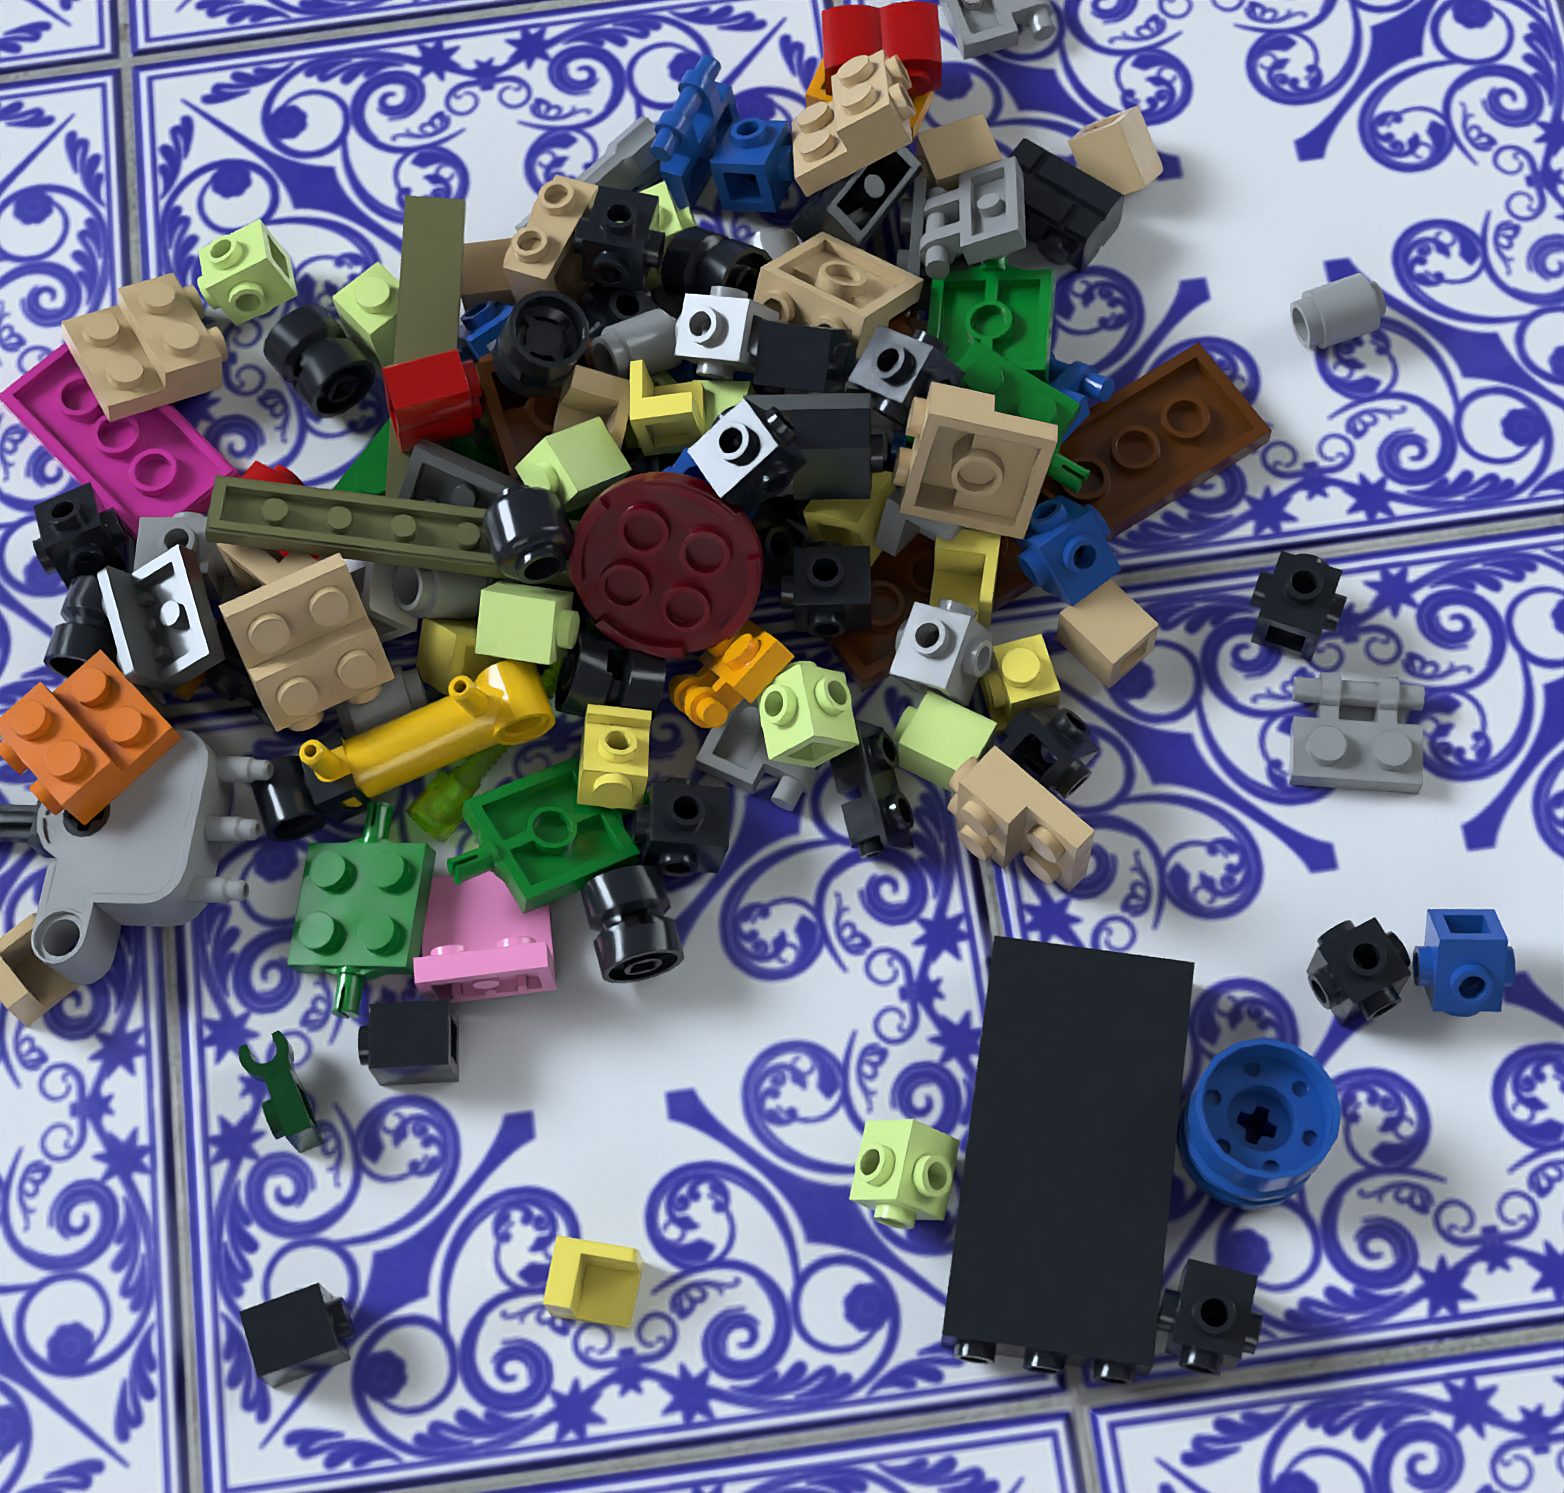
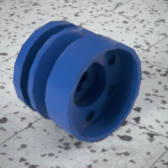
[1176,1038,1342,1211]

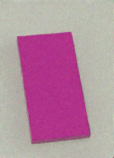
[0,342,241,544]

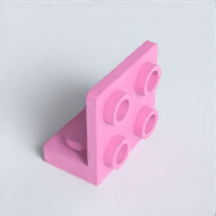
[413,871,558,1003]

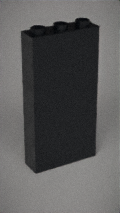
[941,935,1195,1385]

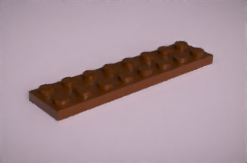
[823,342,1272,693]

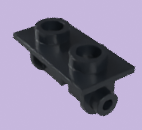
[830,719,914,859]

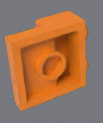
[0,649,182,826]

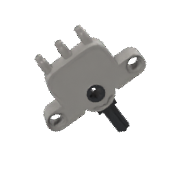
[0,683,273,985]

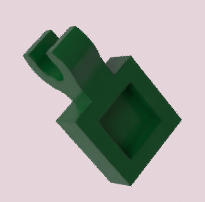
[238,1030,324,1153]

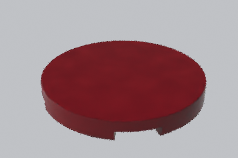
[568,472,764,658]

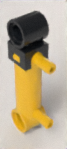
[250,659,556,842]

